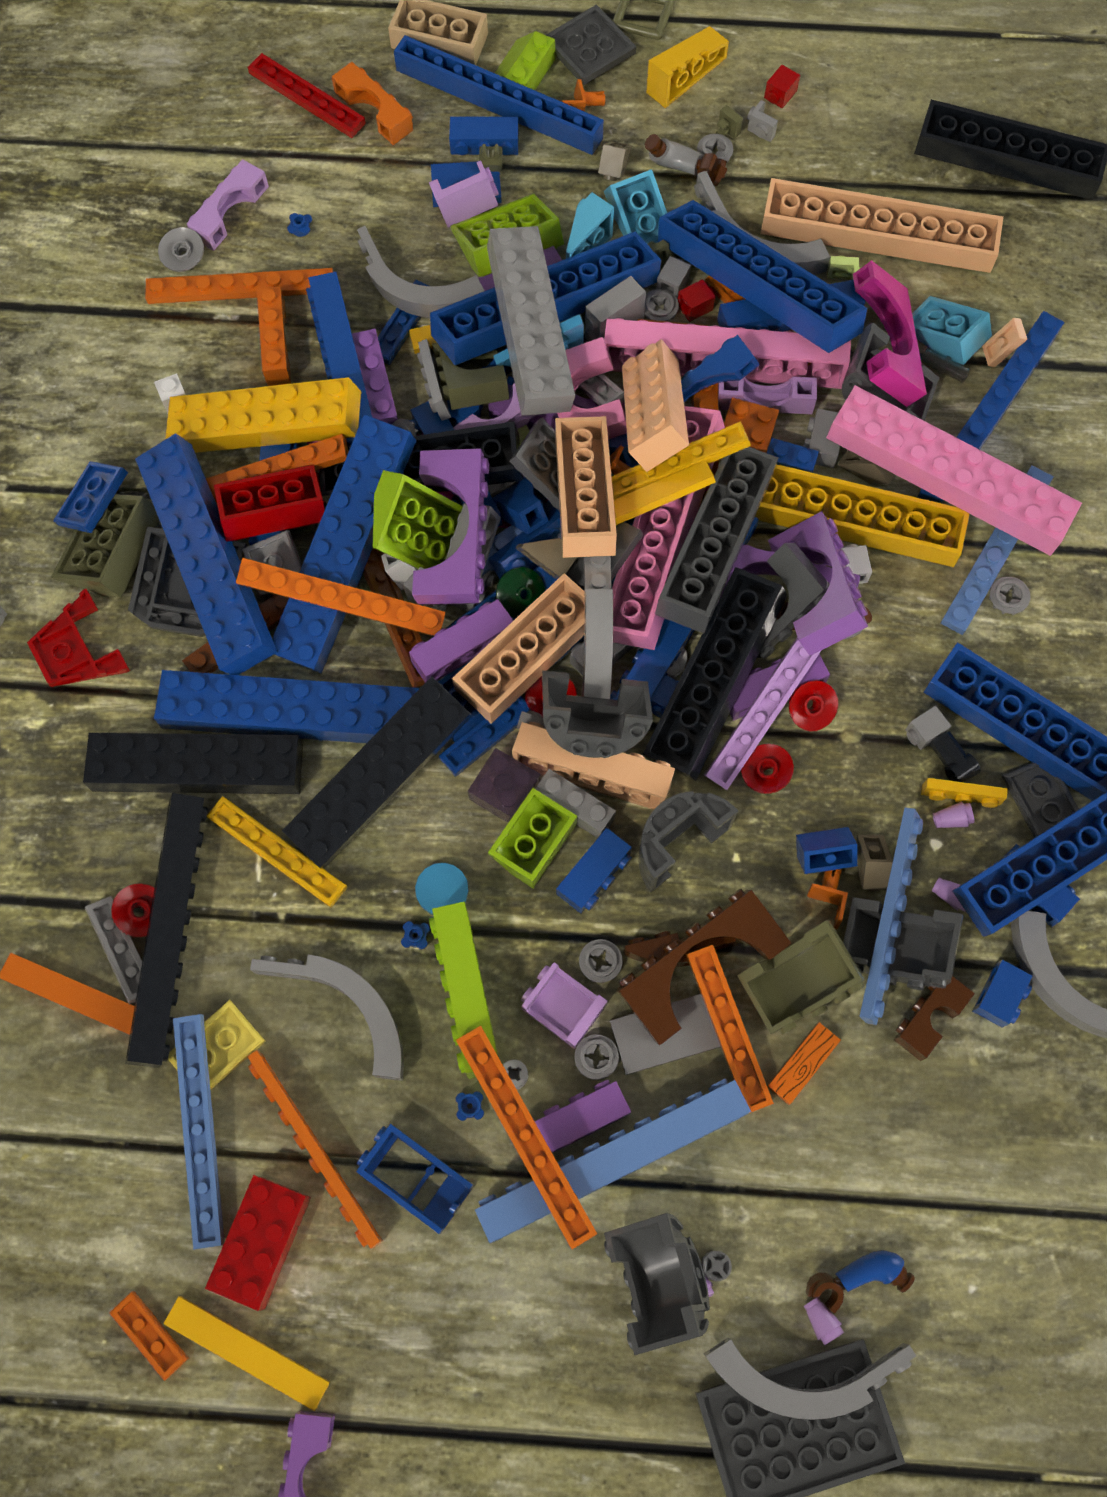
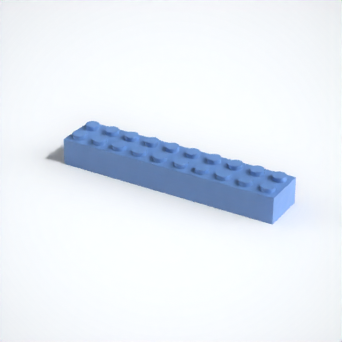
[475,1078,751,1243]

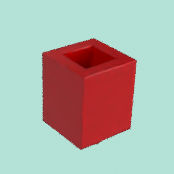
[764,65,800,109]
[678,279,716,322]

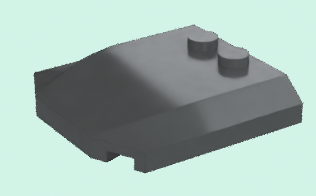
[128,527,247,637]

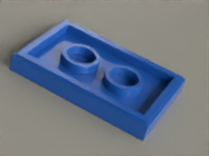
[431,161,502,207]
[53,461,128,533]

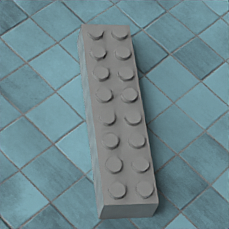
[487,226,575,416]

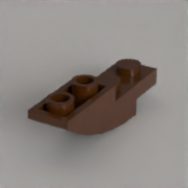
[624,931,736,967]

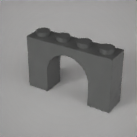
[757,543,830,659]

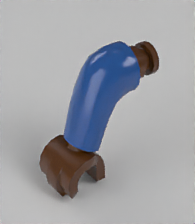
[806,1250,915,1314]

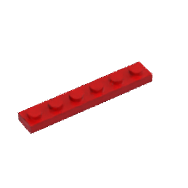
[247,53,366,138]

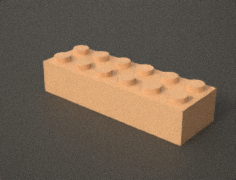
[622,339,689,472]
[555,416,617,558]
[452,573,585,724]
[512,722,675,810]

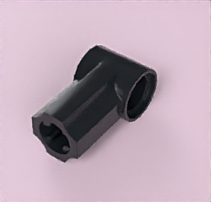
[930,731,981,782]

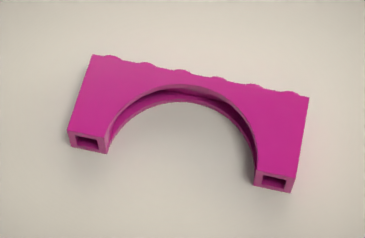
[853,260,927,407]

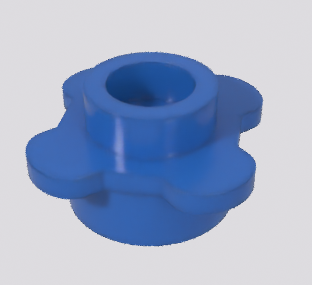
[287,213,312,237]
[401,921,430,950]
[456,1091,484,1121]

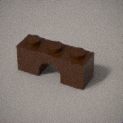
[894,976,975,1061]

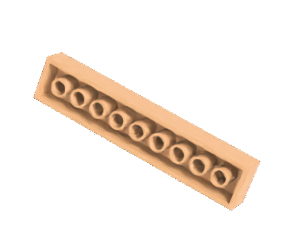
[761,178,1003,273]

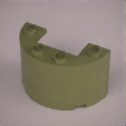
[737,920,865,1035]

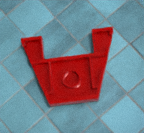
[27,588,130,687]

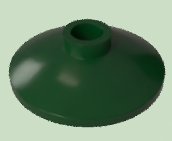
[496,567,545,618]

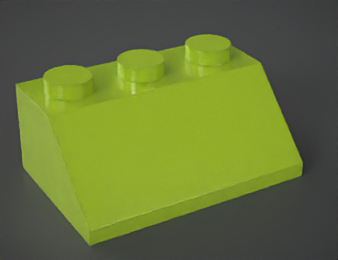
[495,31,555,90]
[488,788,577,889]

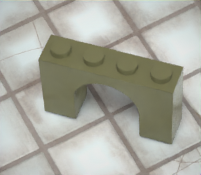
[432,343,509,410]

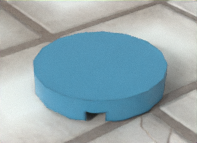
[415,863,469,915]

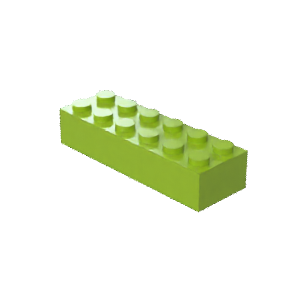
[429,901,498,1079]

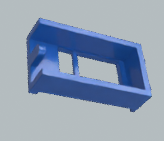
[356,1124,474,1234]

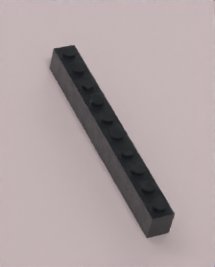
[125,792,208,1068]

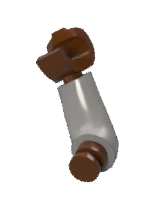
[645,134,727,186]

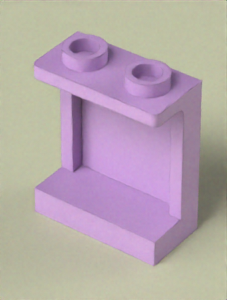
[429,160,499,228]
[521,962,608,1049]

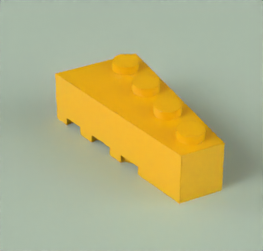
[646,26,729,108]

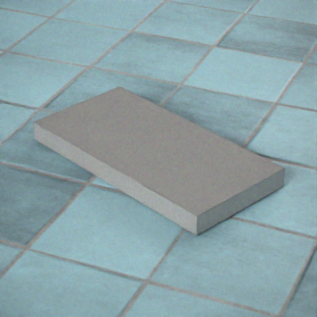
[610,994,721,1075]

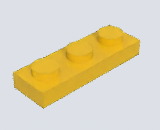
[921,778,1008,808]

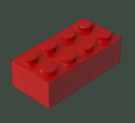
[214,464,325,542]
[205,1175,311,1311]

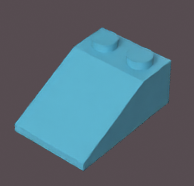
[603,169,667,244]
[566,192,614,259]
[912,296,992,365]

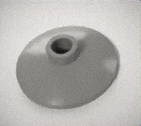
[158,227,204,272]

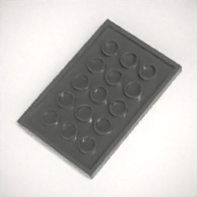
[695,1339,905,1497]

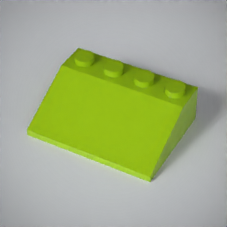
[450,194,564,277]
[373,470,463,569]

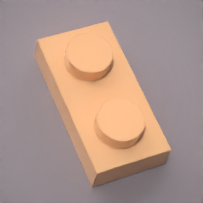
[982,318,1027,367]

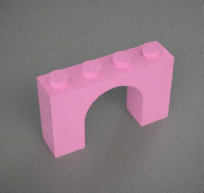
[557,337,627,440]

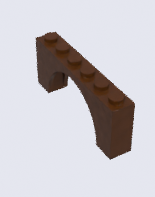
[616,889,792,1046]

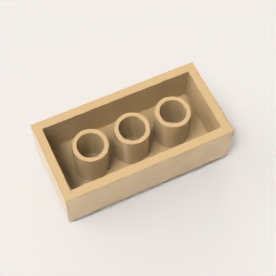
[388,0,488,65]

